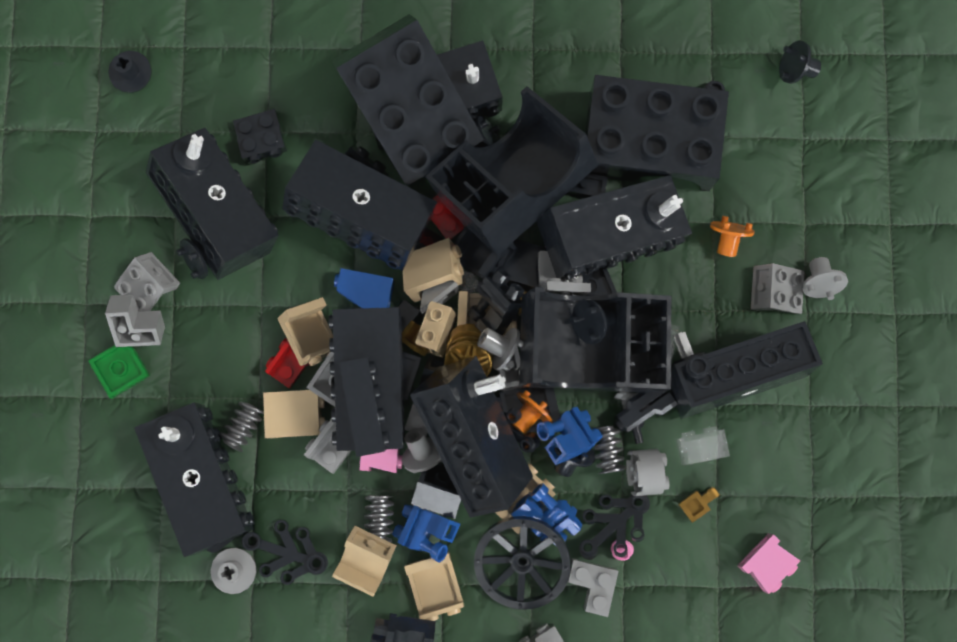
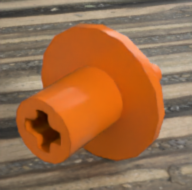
[710,216,755,257]
[511,390,553,435]

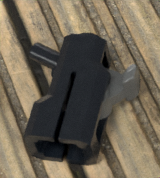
[614,390,677,444]

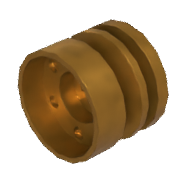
[444,323,493,377]

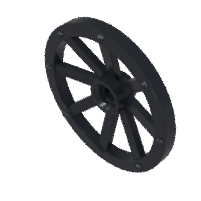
[474,516,571,610]

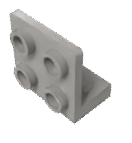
[538,251,591,296]
[114,252,181,311]
[751,263,804,314]
[304,419,351,474]

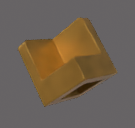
[402,321,429,356]

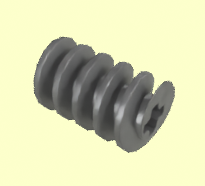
[219,401,264,452]
[591,426,626,474]
[364,495,394,543]

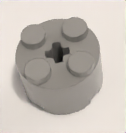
[626,448,669,497]

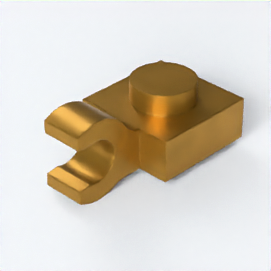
[678,487,720,523]

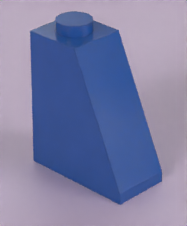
[334,268,395,308]

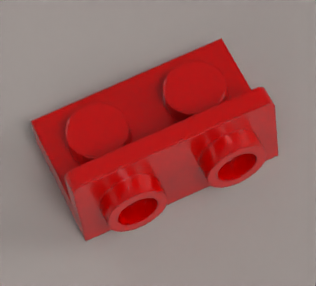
[431,195,466,240]
[265,337,309,389]

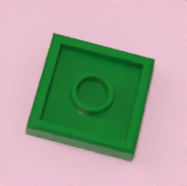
[88,345,150,399]

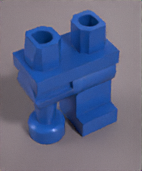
[536,407,602,465]
[511,483,582,547]
[392,505,460,562]

